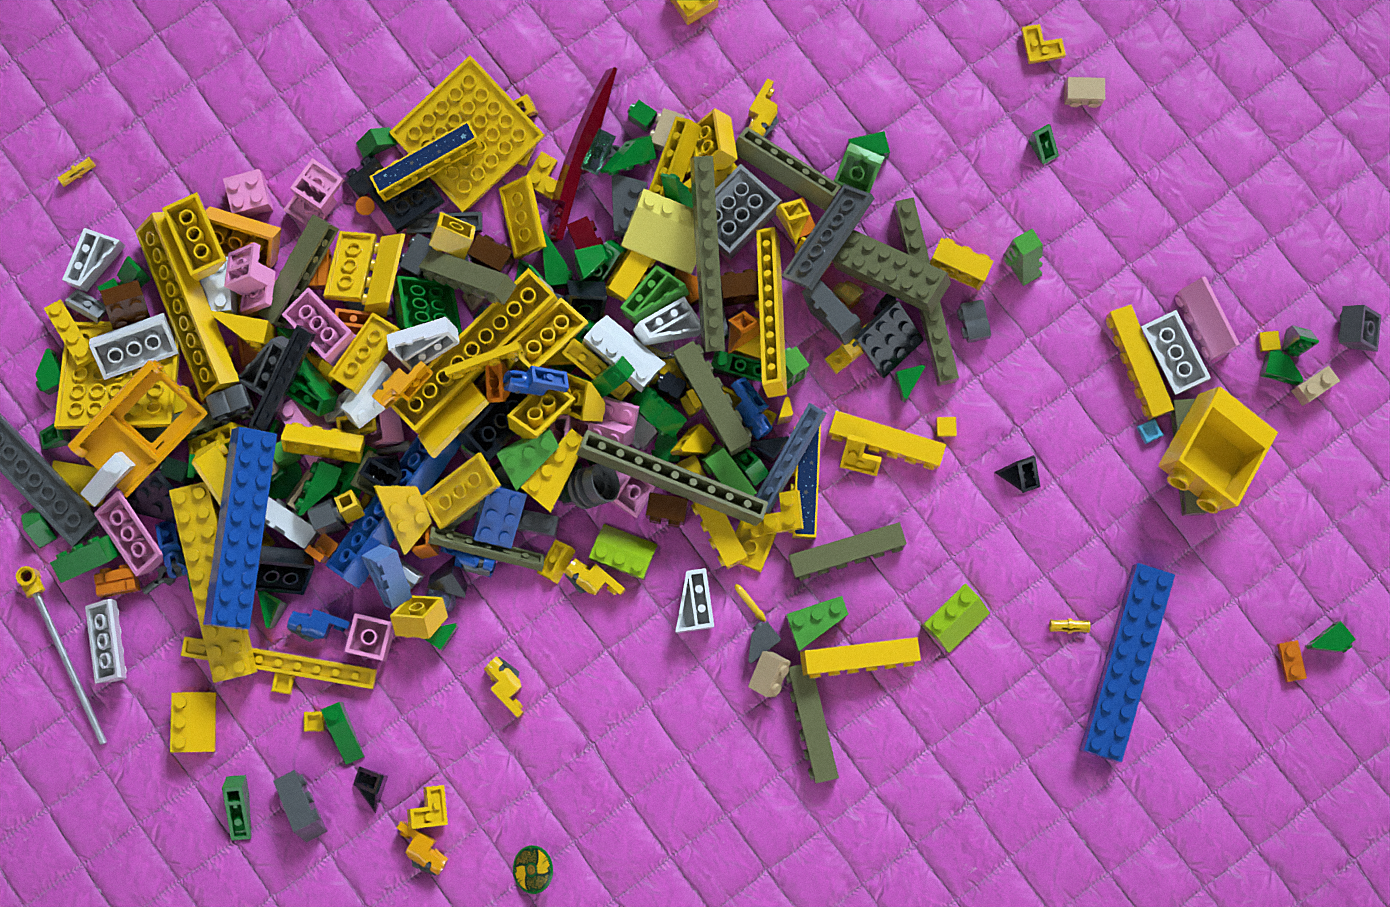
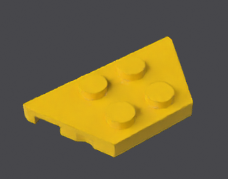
[373,485,432,555]

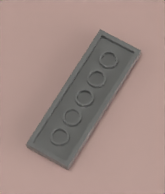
[781,184,875,291]

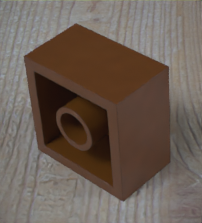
[467,234,515,275]
[720,269,759,307]
[100,280,150,331]
[645,492,688,528]

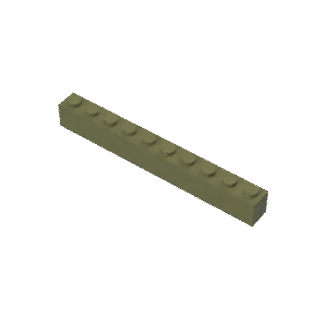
[690,156,725,352]
[893,197,959,386]
[576,430,768,526]

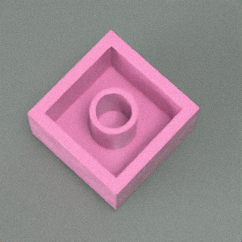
[223,169,273,217]
[345,613,394,662]

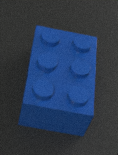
[471,482,527,548]

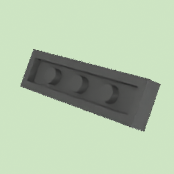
[407,212,483,235]

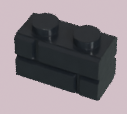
[656,372,686,405]

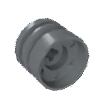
[568,463,620,509]

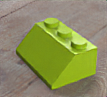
[589,524,658,581]
[922,583,990,653]

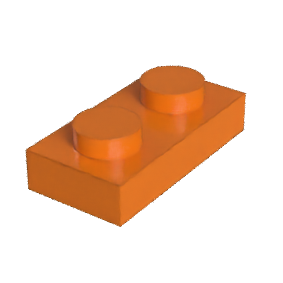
[1277,640,1307,682]

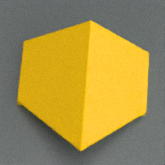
[776,199,810,245]

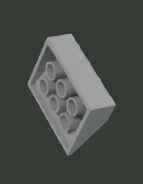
[715,164,782,260]

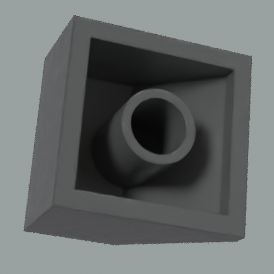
[1338,305,1381,352]

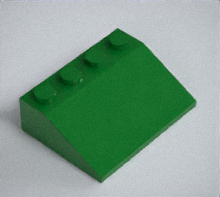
[392,276,462,335]

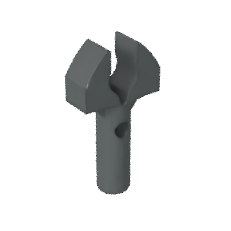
[142,566,176,594]

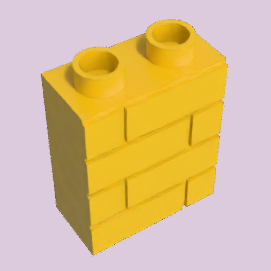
[1158,386,1278,514]

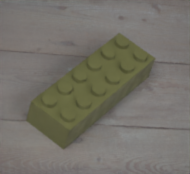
[832,230,951,314]
[673,341,752,457]

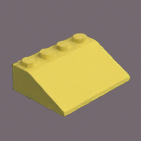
[621,189,696,274]

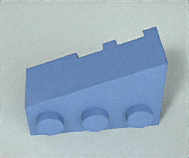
[361,544,412,609]

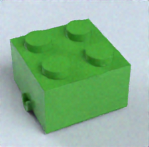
[834,143,885,193]

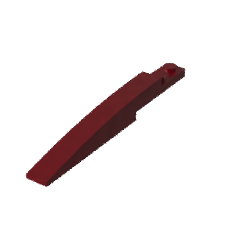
[548,67,617,243]

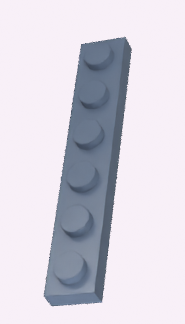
[756,403,827,513]

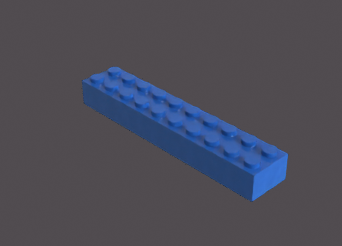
[203,427,277,630]
[325,434,462,589]
[1079,563,1175,763]

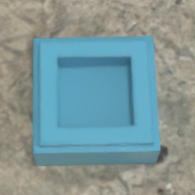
[1137,418,1163,444]

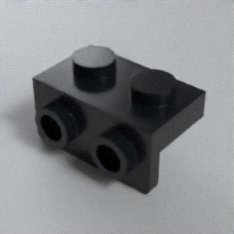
[344,156,384,198]

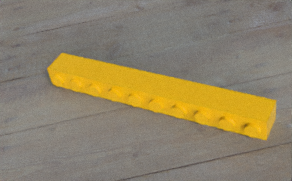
[756,227,787,398]

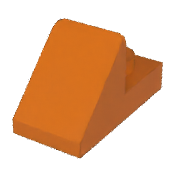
[305,534,338,563]

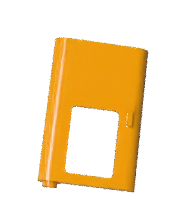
[68,360,208,498]

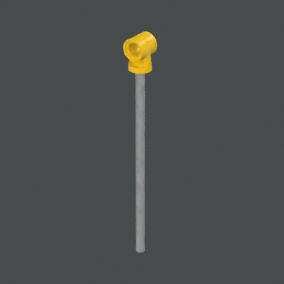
[16,566,107,745]

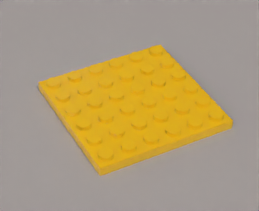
[389,55,546,212]
[54,320,180,429]

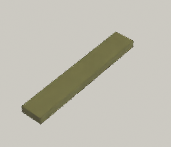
[428,526,544,572]

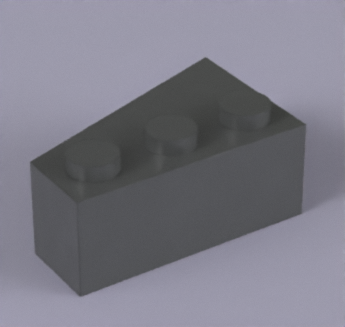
[611,174,648,239]
[802,279,862,345]
[238,336,289,396]
[307,495,347,536]
[273,770,328,843]

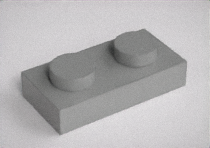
[65,289,107,323]

